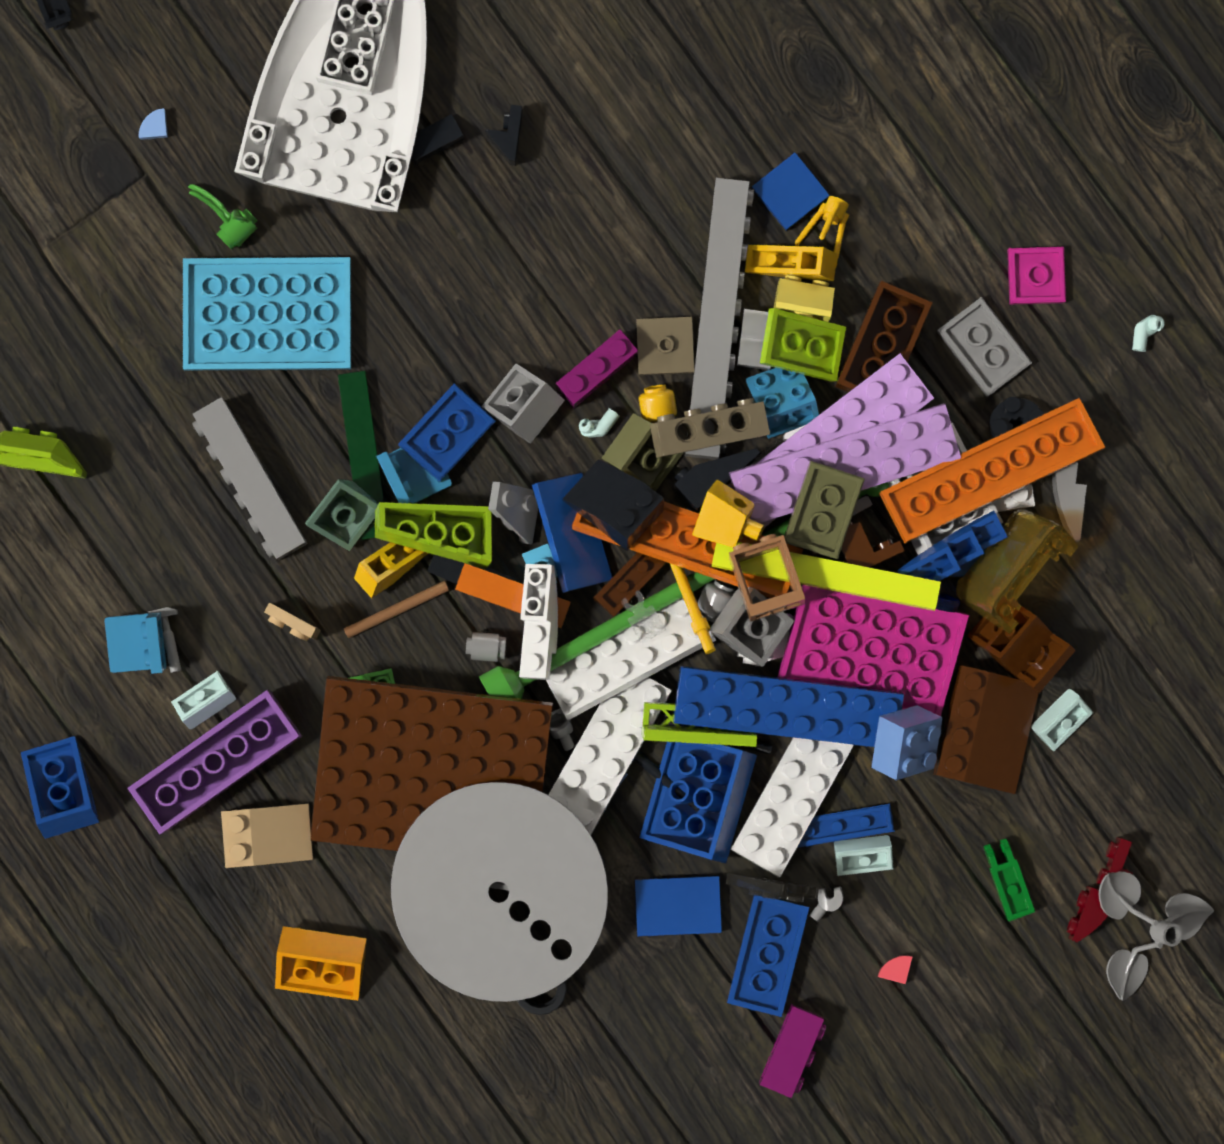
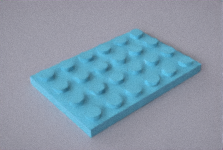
[183,257,351,371]

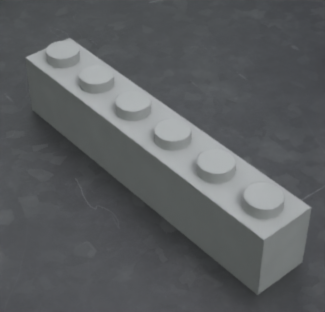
[192,397,308,560]

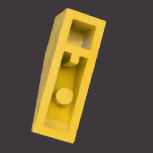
[745,245,837,281]
[354,542,428,599]

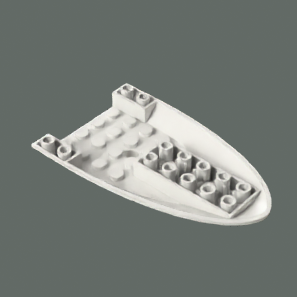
[234,0,427,212]

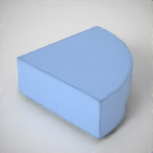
[139,108,168,140]

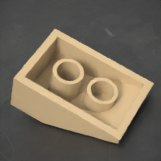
[221,804,313,868]

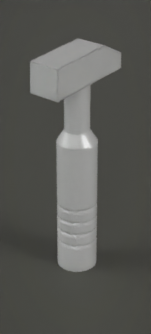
[148,607,181,673]

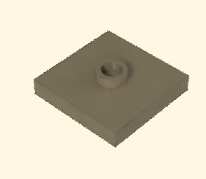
[636,317,694,375]

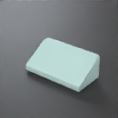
[171,671,236,729]
[1031,689,1093,751]
[834,835,893,876]

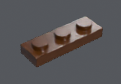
[593,552,666,617]

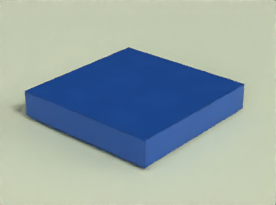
[751,153,830,231]

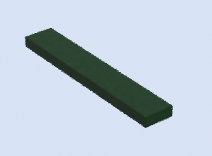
[338,371,384,540]

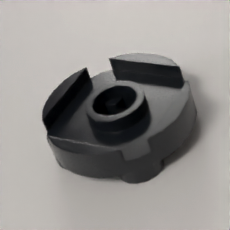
[989,396,1044,439]

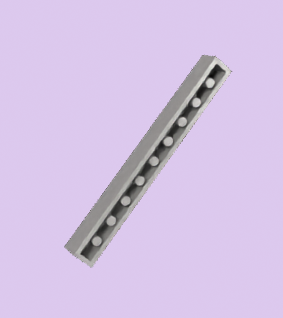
[685,178,754,460]

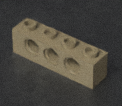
[650,398,770,458]

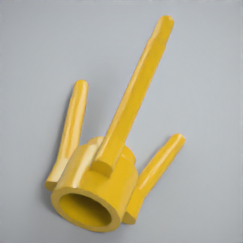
[795,196,849,266]

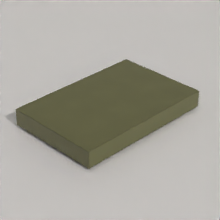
[784,460,865,559]

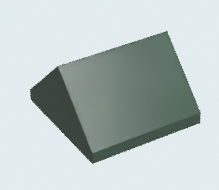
[305,479,379,551]

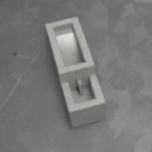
[1052,462,1087,542]

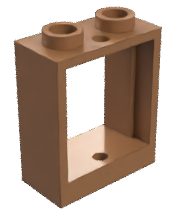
[729,534,805,622]

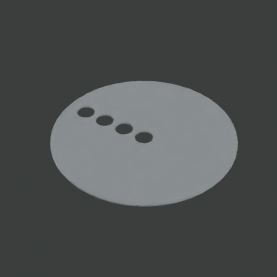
[391,782,608,1002]

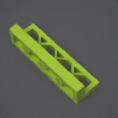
[641,702,757,747]

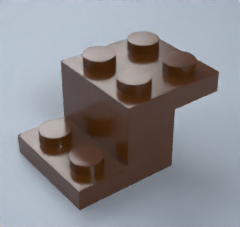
[805,521,904,568]
[967,594,1076,693]

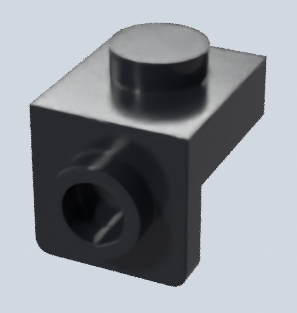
[36,0,73,30]

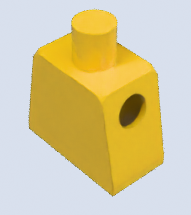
[692,480,764,547]

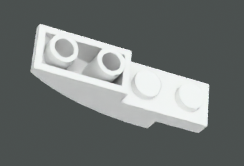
[519,564,558,680]

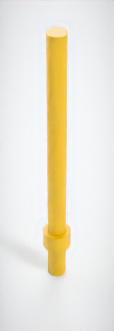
[669,563,716,654]

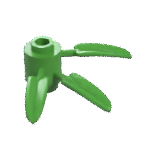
[188,184,258,250]

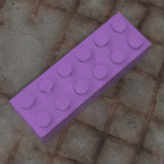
[127,690,302,834]

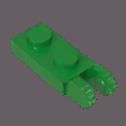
[983,838,1035,921]

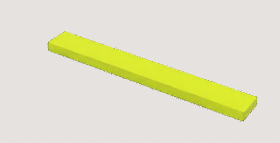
[712,542,941,611]

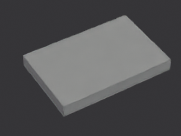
[937,297,1032,397]

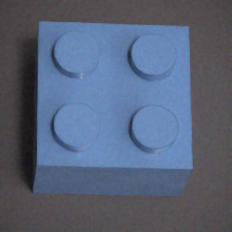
[871,705,942,780]

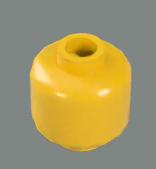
[639,385,677,424]

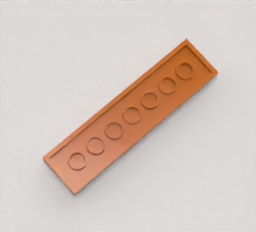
[879,398,1105,543]
[572,502,803,598]

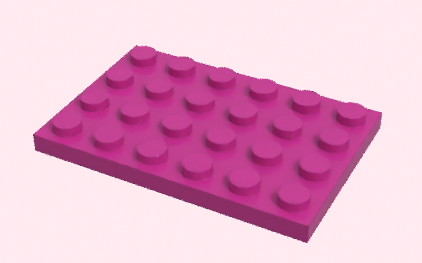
[777,585,969,716]

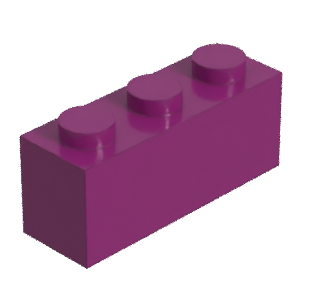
[556,330,638,408]
[759,1004,826,1098]

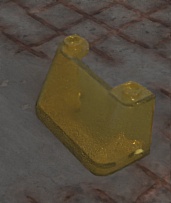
[956,509,1079,634]

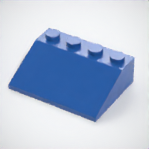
[639,742,757,863]

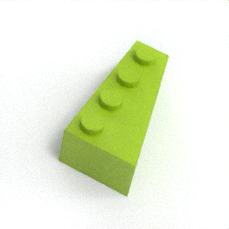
[375,502,492,569]

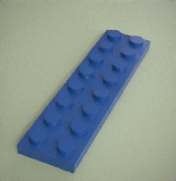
[673,666,904,747]

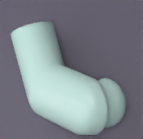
[1132,315,1164,352]
[579,408,620,438]

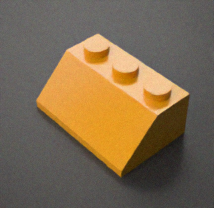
[275,926,367,1001]

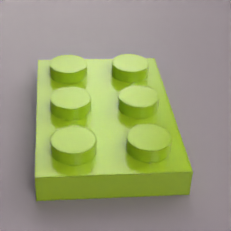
[760,308,846,382]

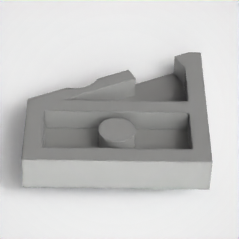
[488,482,538,544]

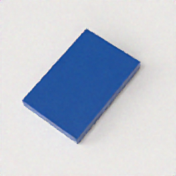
[398,383,496,482]
[635,876,722,936]

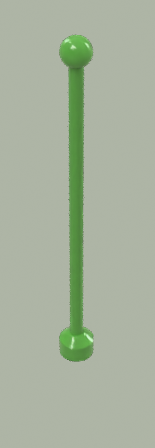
[479,482,889,699]

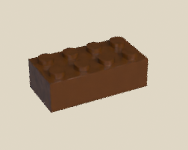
[835,281,933,392]

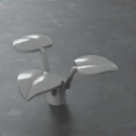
[1099,872,1214,1001]

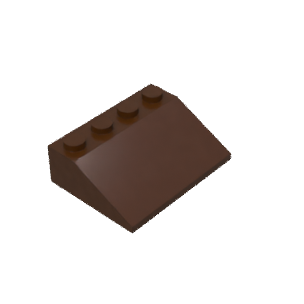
[933,665,1038,794]

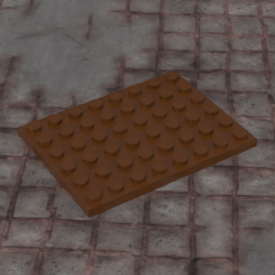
[310,676,553,851]

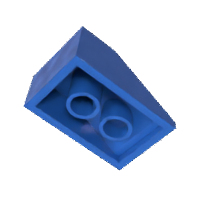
[21,736,99,839]

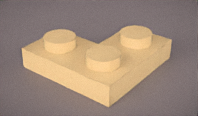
[264,603,321,641]

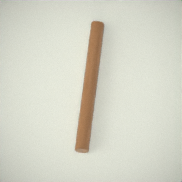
[344,580,449,639]

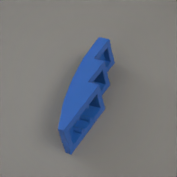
[897,510,1008,581]

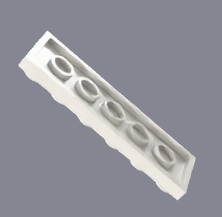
[546,598,716,720]
[549,677,672,835]
[730,737,854,877]

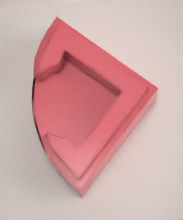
[878,955,912,984]

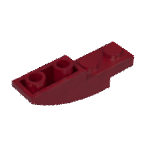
[1067,837,1133,942]

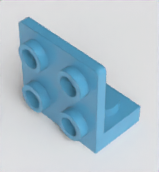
[746,368,819,439]
[376,448,452,504]
[104,612,167,674]

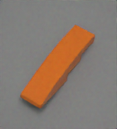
[455,563,571,628]

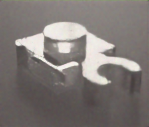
[622,591,666,644]

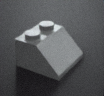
[481,364,565,444]
[709,587,794,667]

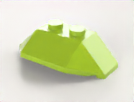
[0,427,87,478]

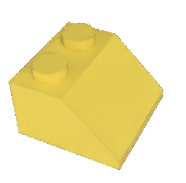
[774,275,835,322]

